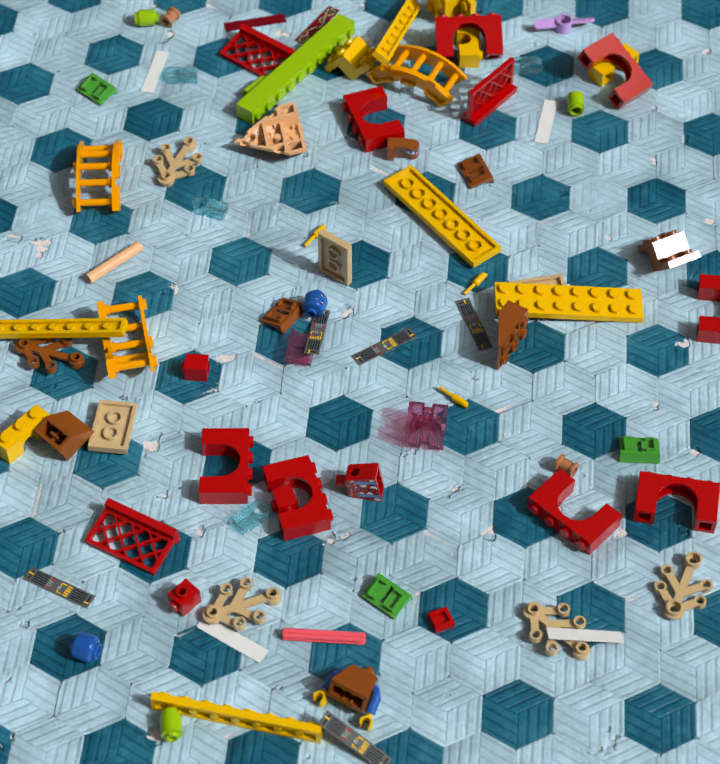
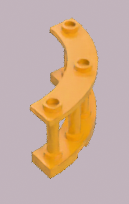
[365,44,468,107]
[73,140,123,212]
[96,295,158,379]

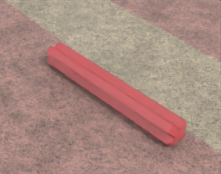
[282,628,366,645]

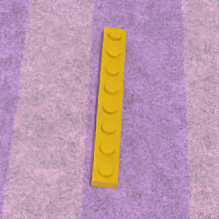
[372,0,422,65]
[0,318,128,339]
[150,691,322,744]

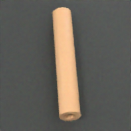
[85,241,143,284]

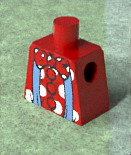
[336,463,385,502]

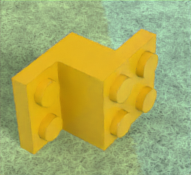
[426,0,476,18]
[324,35,377,81]

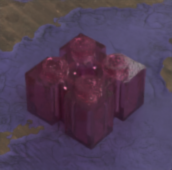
[404,401,448,450]

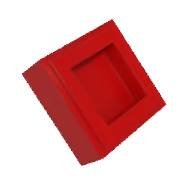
[427,606,455,634]

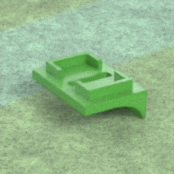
[77,73,118,106]
[618,436,660,464]
[361,573,413,619]

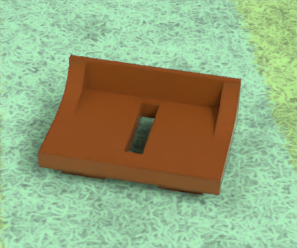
[458,153,494,189]
[261,297,304,334]

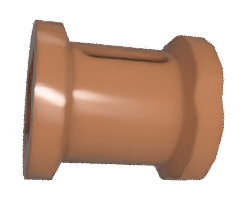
[159,7,181,28]
[553,454,579,478]

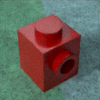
[181,353,210,382]
[270,484,298,515]
[167,578,201,617]

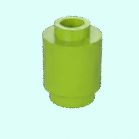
[135,9,159,27]
[567,91,585,116]
[159,707,183,742]

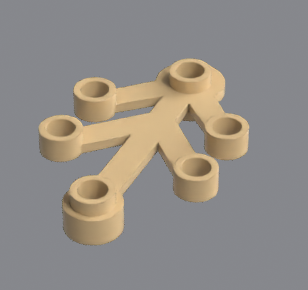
[153,137,203,187]
[653,551,713,620]
[203,577,281,631]
[523,602,590,661]

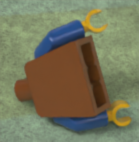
[313,665,381,731]

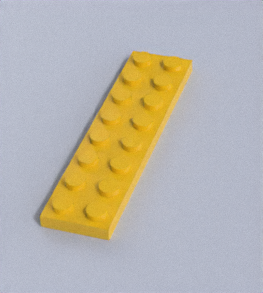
[384,165,501,268]
[494,282,644,323]

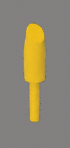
[303,224,326,247]
[463,273,488,295]
[439,386,468,409]

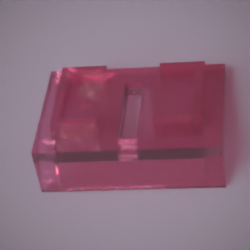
[285,327,317,366]

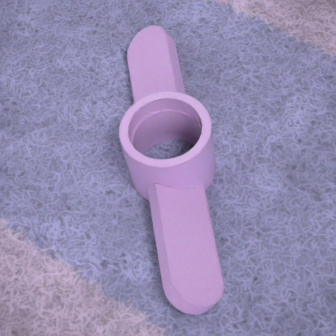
[533,14,594,35]

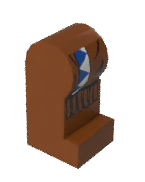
[387,137,419,161]

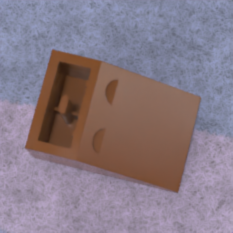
[496,300,529,370]

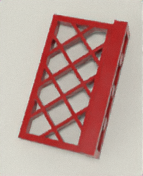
[219,23,295,76]
[461,57,517,127]
[84,498,181,576]

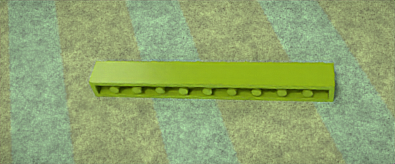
[236,13,355,125]

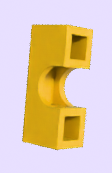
[455,27,483,68]
[588,43,639,87]
[0,404,50,464]

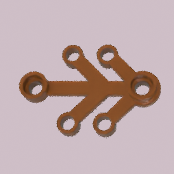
[15,338,85,374]

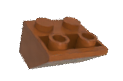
[33,410,94,461]

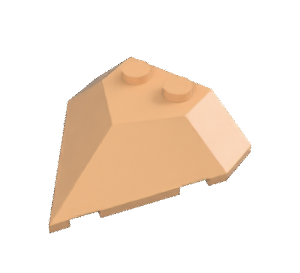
[234,101,307,156]

